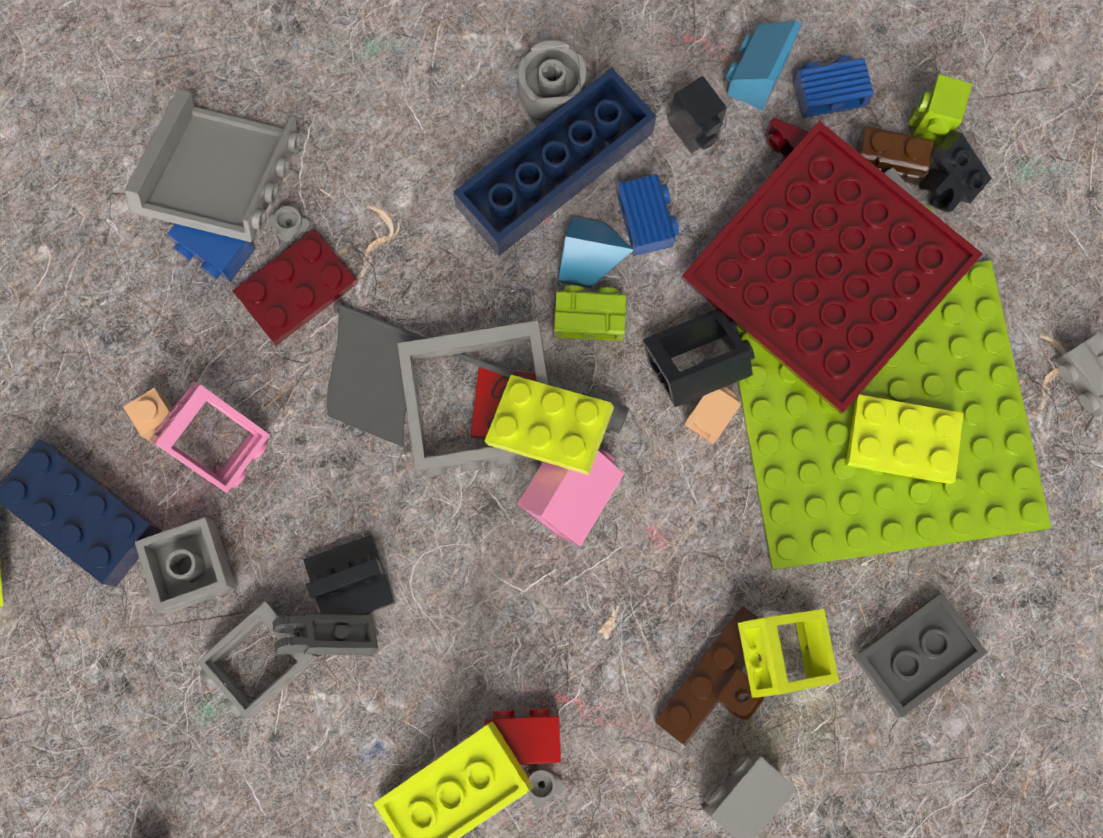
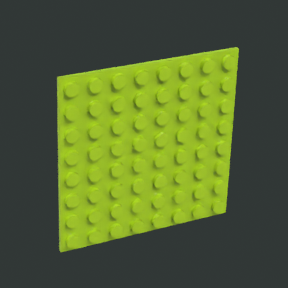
[726,260,1052,570]

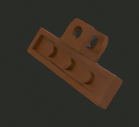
[655,606,764,747]

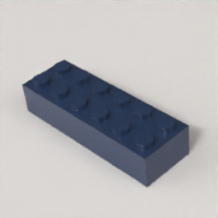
[453,68,657,256]

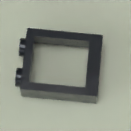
[643,308,755,407]

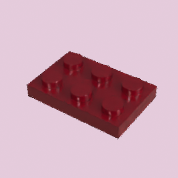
[232,229,358,346]

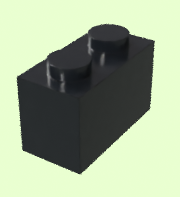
[668,76,727,154]

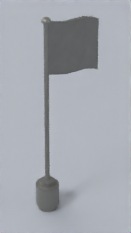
[327,300,629,448]

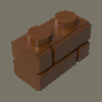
[855,126,933,185]

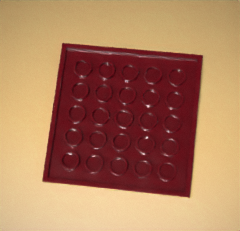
[681,121,983,414]

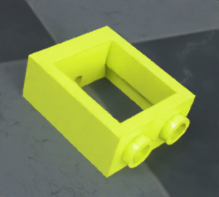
[738,609,839,698]

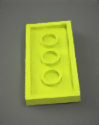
[374,722,534,838]

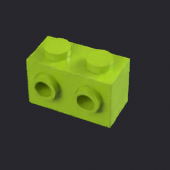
[908,74,973,148]

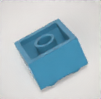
[726,21,802,111]

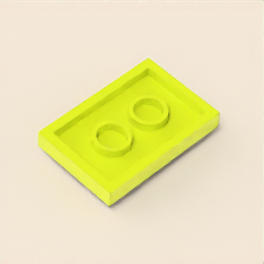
[485,375,614,475]
[846,395,964,484]

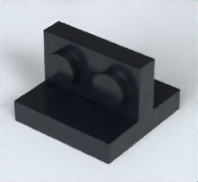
[303,535,396,615]

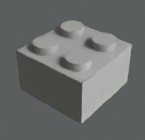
[135,517,237,614]
[702,752,797,838]

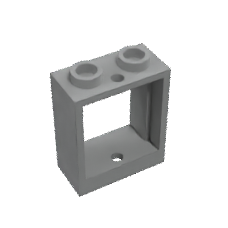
[197,601,319,718]

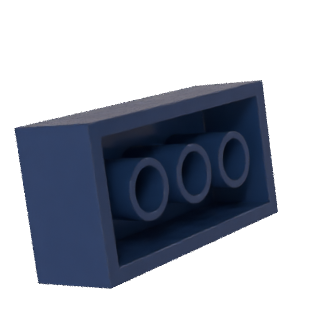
[0,439,162,587]

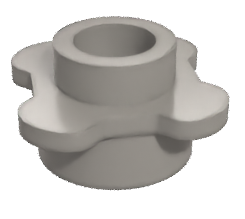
[269,203,310,243]
[527,763,564,808]

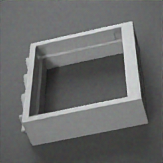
[397,320,549,477]

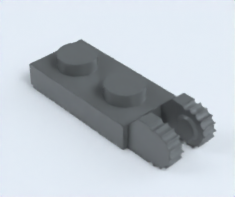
[272,614,378,655]

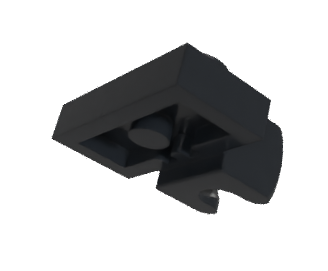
[918,131,992,212]

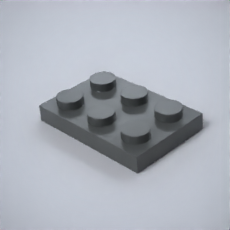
[853,593,988,718]

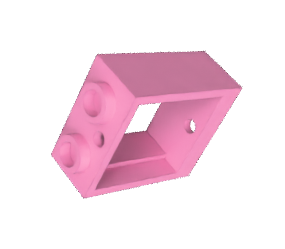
[149,381,270,493]

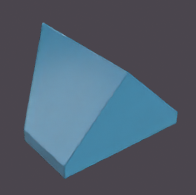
[558,216,634,288]

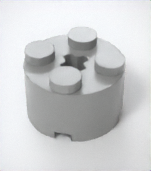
[518,40,586,120]

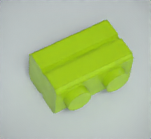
[554,286,626,342]

